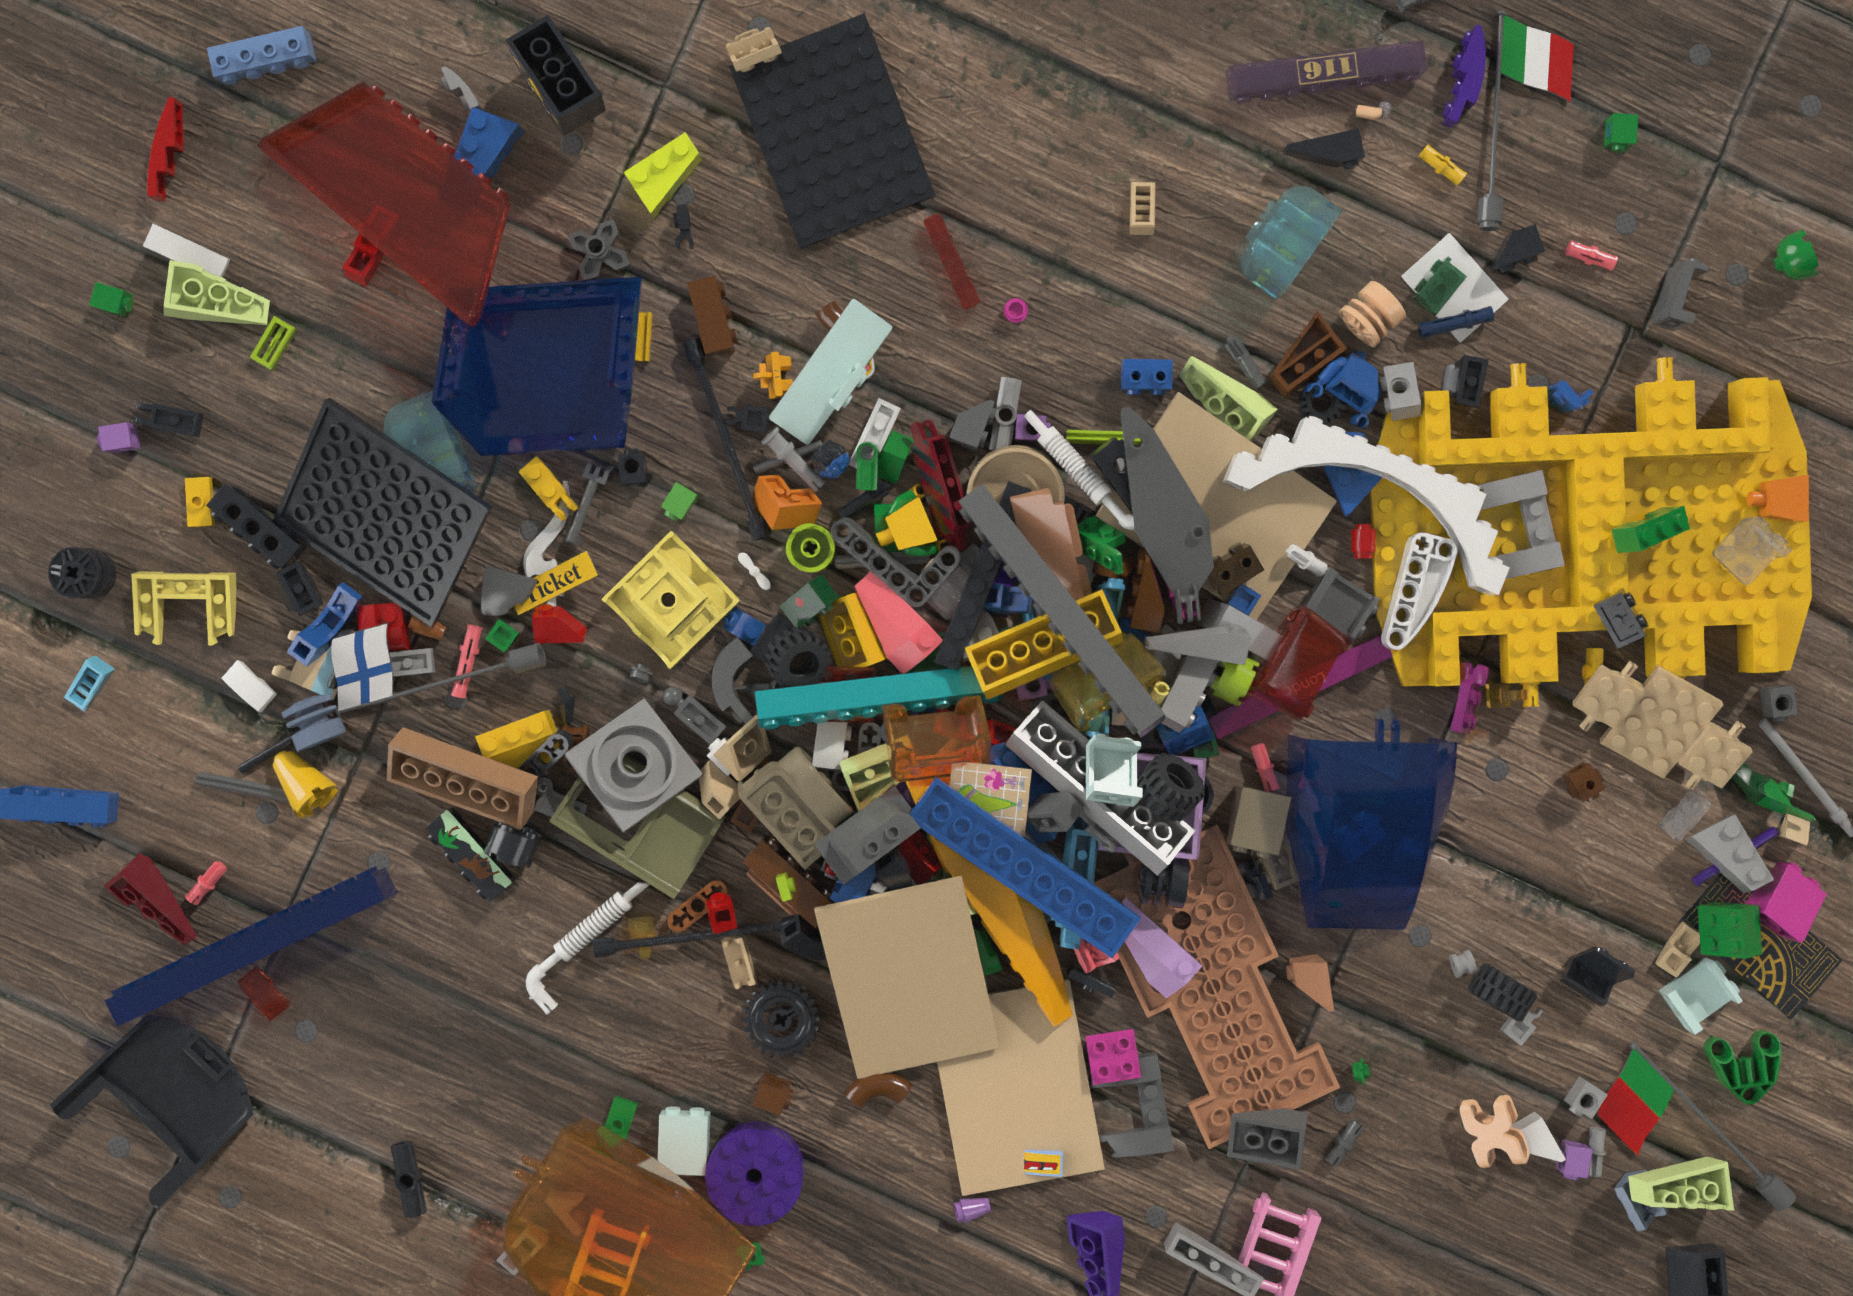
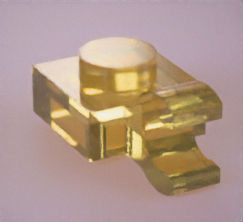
[1486,683,1527,708]
[628,914,657,959]

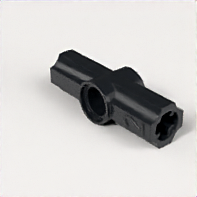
[390,1140,427,1218]

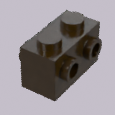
[1208,542,1264,596]

